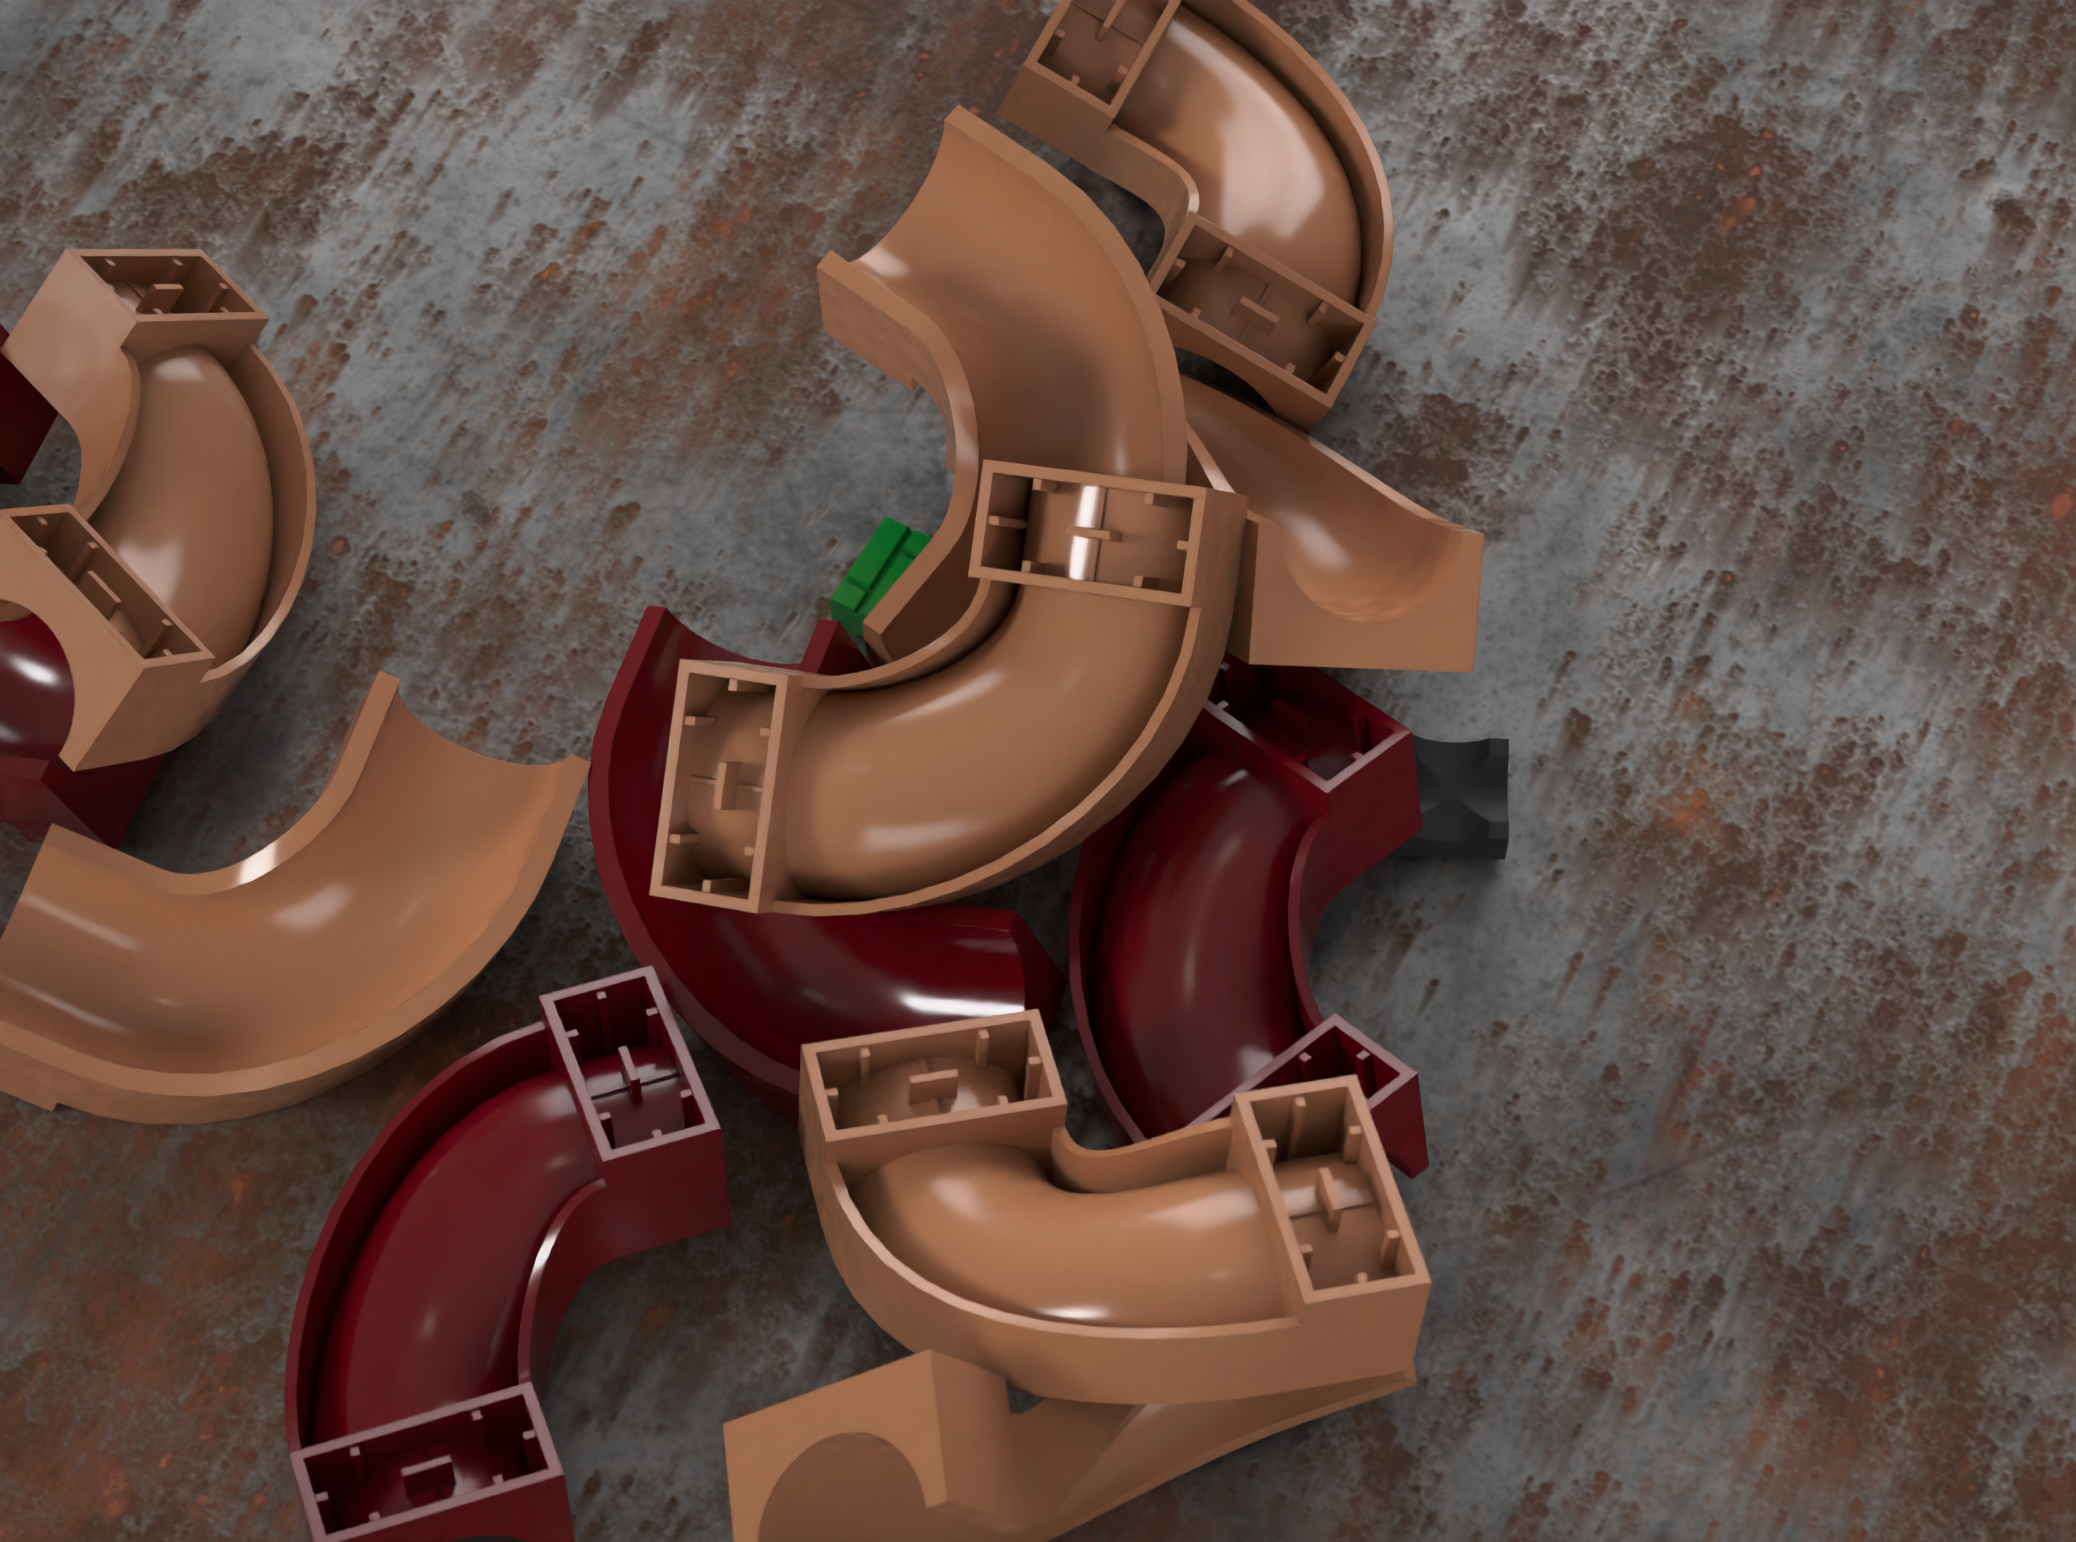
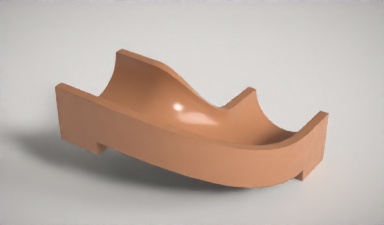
[996,0,1394,435]
[649,459,1249,916]
[723,1349,1418,1542]

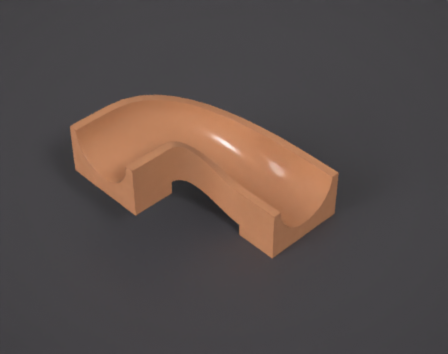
[816,104,1188,669]
[0,249,316,772]
[945,371,1485,673]
[0,670,591,1125]
[798,1009,1432,1404]

